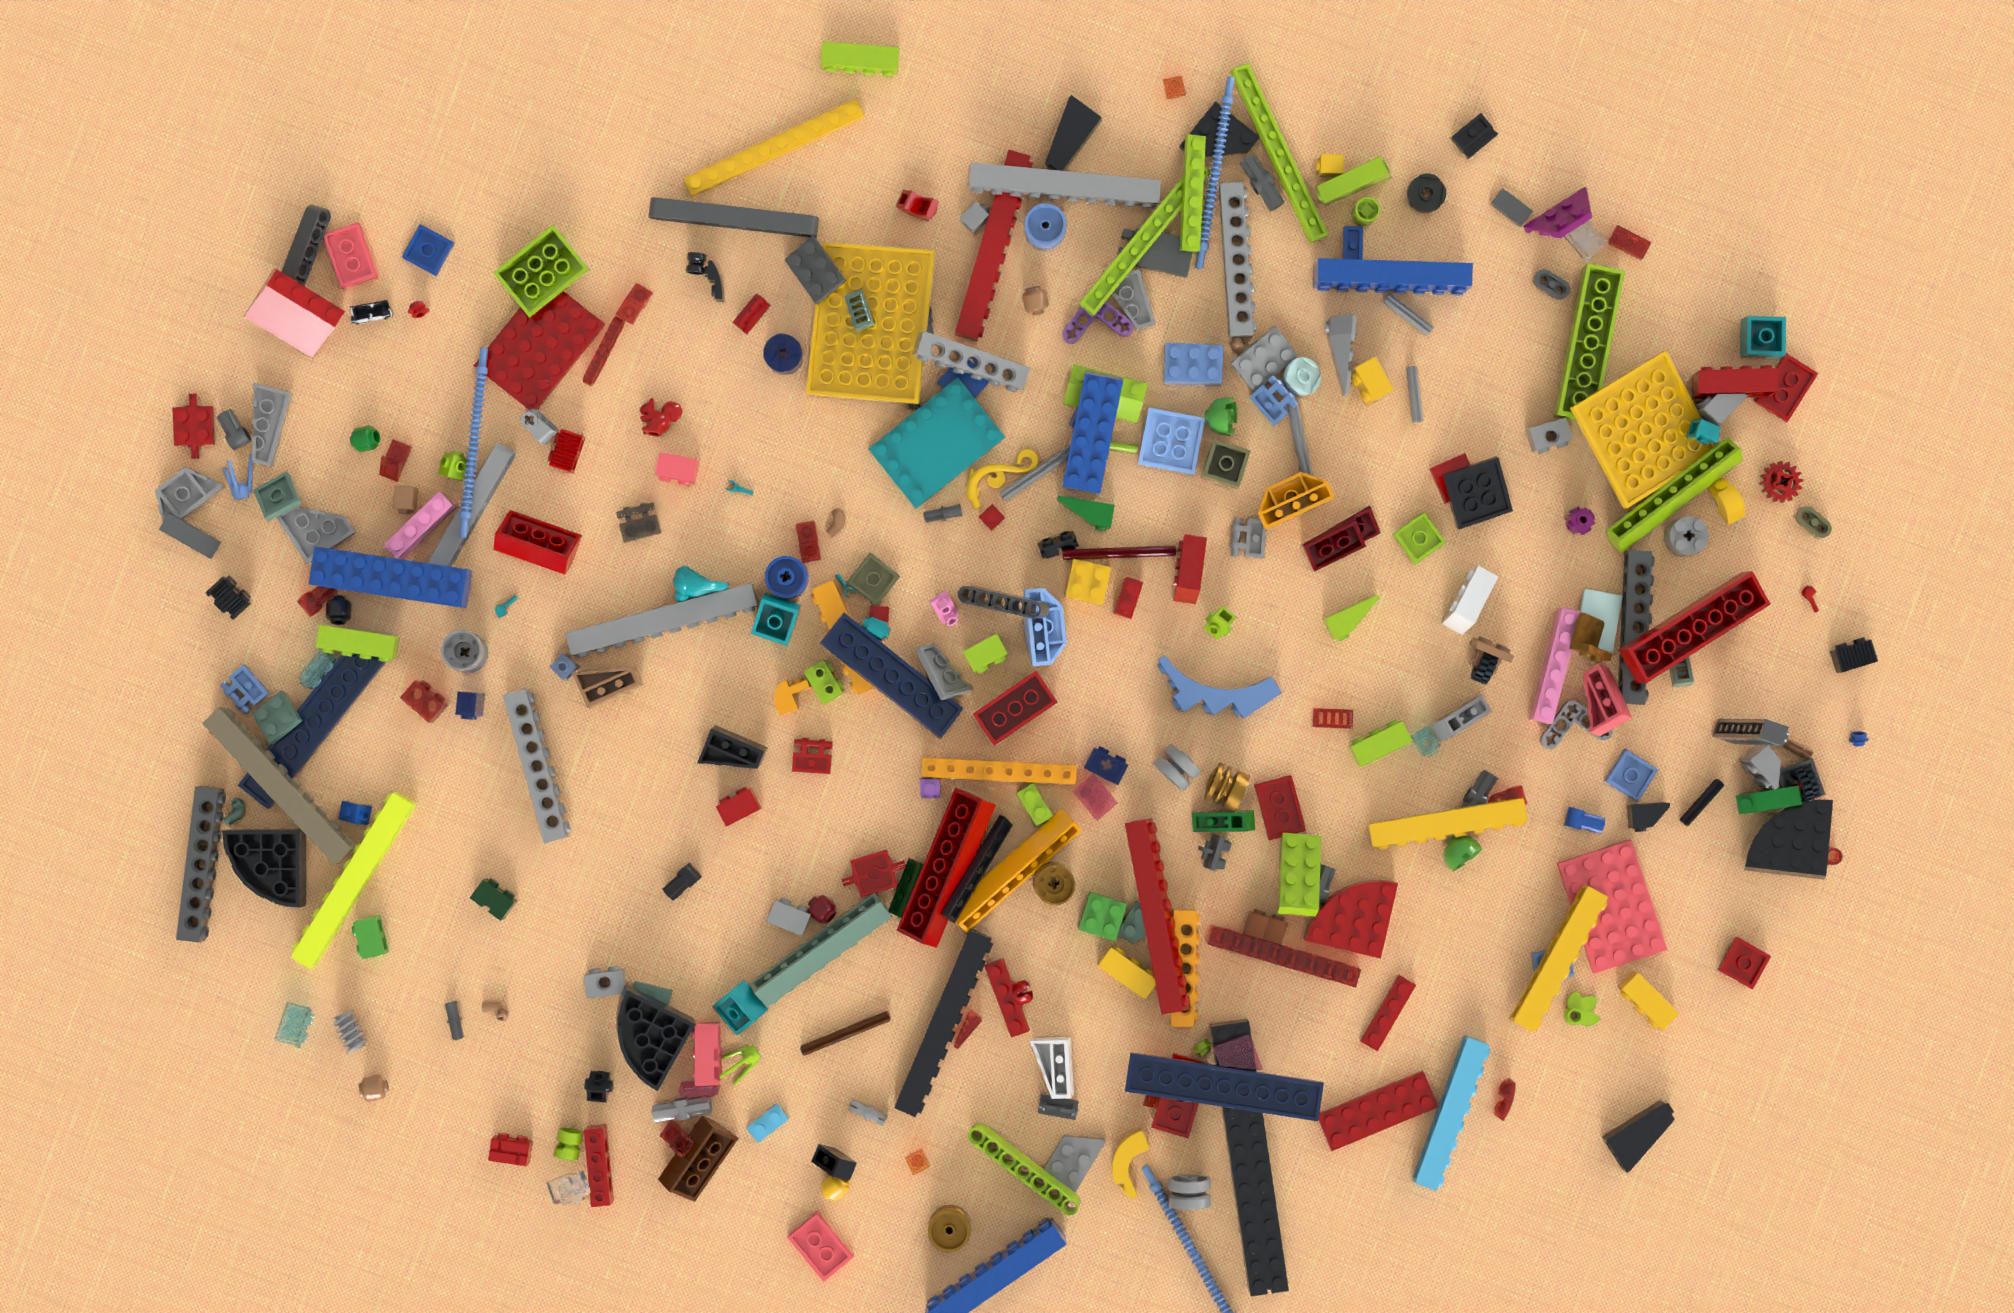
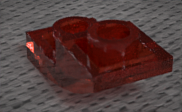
[615,283,653,325]
[796,520,821,563]
[1493,1078,1516,1121]
[660,1120,695,1158]

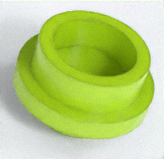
[1194,1039,1212,1056]

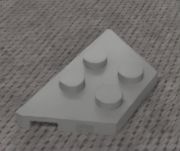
[155,467,225,521]
[1044,1135,1106,1205]

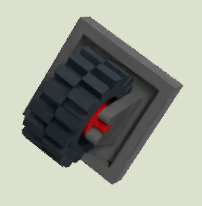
[1779,758,1826,802]

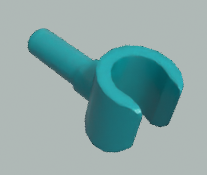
[726,480,754,496]
[835,573,855,598]
[495,595,518,618]

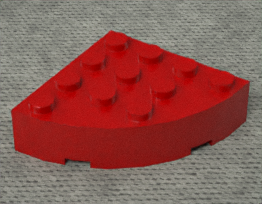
[1303,880,1398,959]

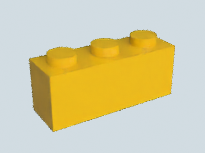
[1097,945,1156,999]
[1618,971,1679,1030]

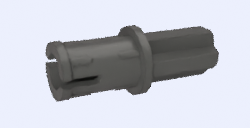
[923,504,962,523]
[445,1001,464,1040]

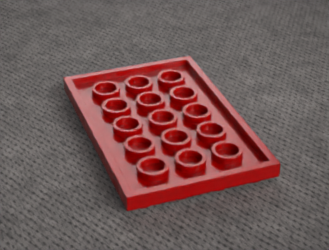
[473,291,606,410]

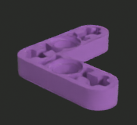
[1063,302,1133,344]

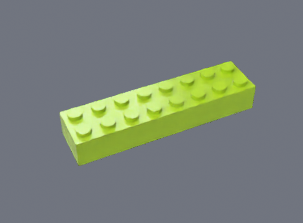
[1553,263,1625,421]

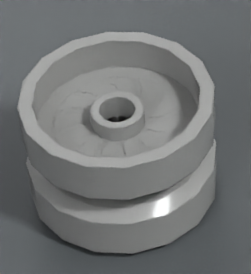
[1153,743,1201,791]
[1168,1174,1211,1210]

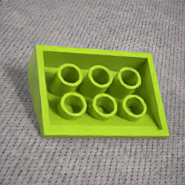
[493,225,590,318]

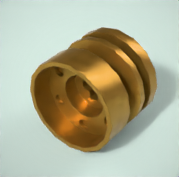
[1204,762,1250,812]
[1033,862,1076,905]

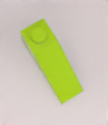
[1323,595,1379,641]

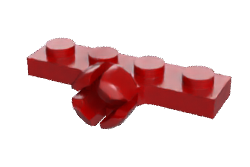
[984,958,1033,1038]

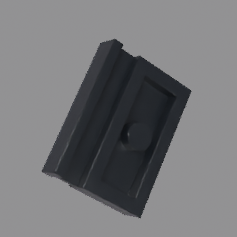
[1450,113,1498,159]

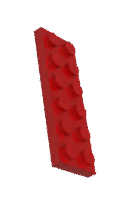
[1319,1070,1438,1151]

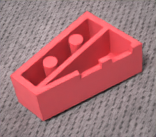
[1583,664,1632,736]
[692,1022,723,1086]

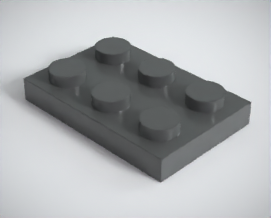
[784,236,847,305]

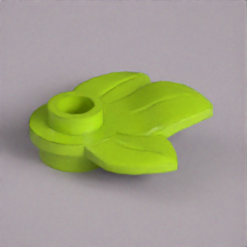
[1564,991,1600,1027]

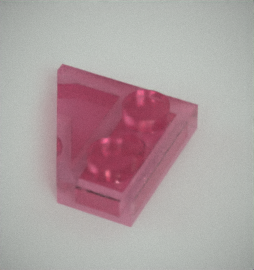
[1213,1033,1263,1070]

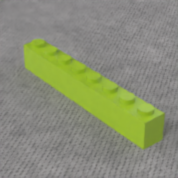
[1606,437,1743,554]

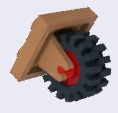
[1470,636,1514,685]

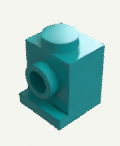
[1686,419,1721,445]

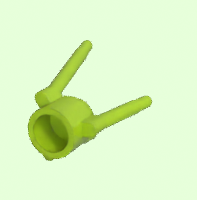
[719,1045,761,1085]

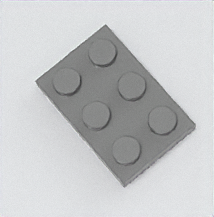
[1230,326,1298,392]

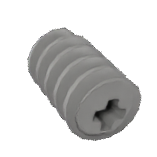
[332,1010,367,1054]

